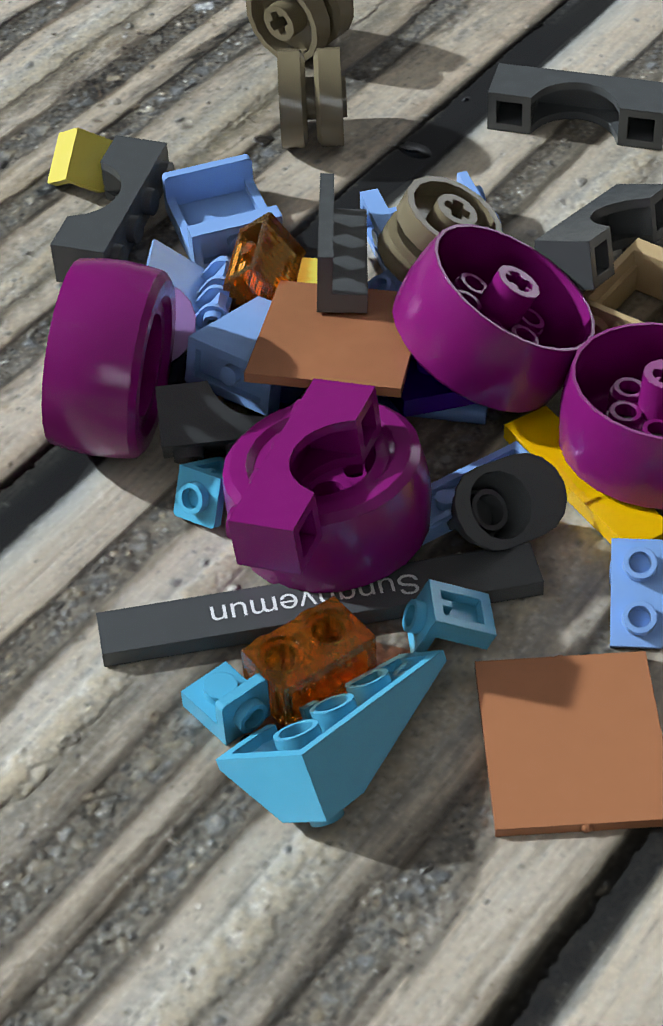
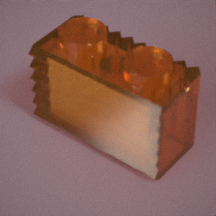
[223,212,307,305]

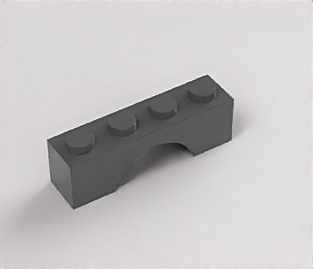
[487,63,663,151]
[50,135,175,282]
[534,184,663,290]
[155,381,308,464]

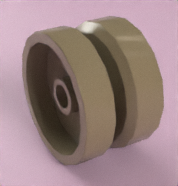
[246,0,354,61]
[277,47,347,149]
[378,175,502,282]

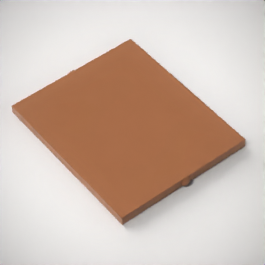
[244,280,412,398]
[474,651,663,837]

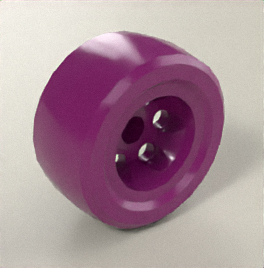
[392,224,595,413]
[41,258,176,459]
[559,322,663,509]
[222,404,432,593]

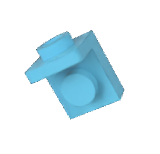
[173,457,225,529]
[402,579,497,653]
[181,661,271,746]

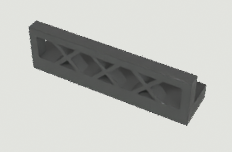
[317,173,368,313]

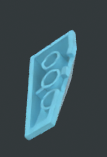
[216,650,447,827]

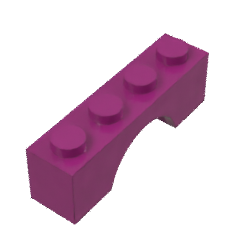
[226,378,382,575]

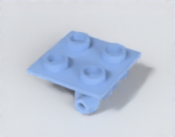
[146,239,238,332]
[609,538,663,649]

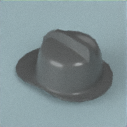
[447,453,567,551]

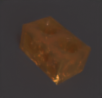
[241,596,377,727]

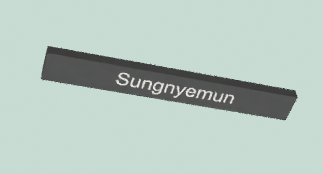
[96,542,544,667]

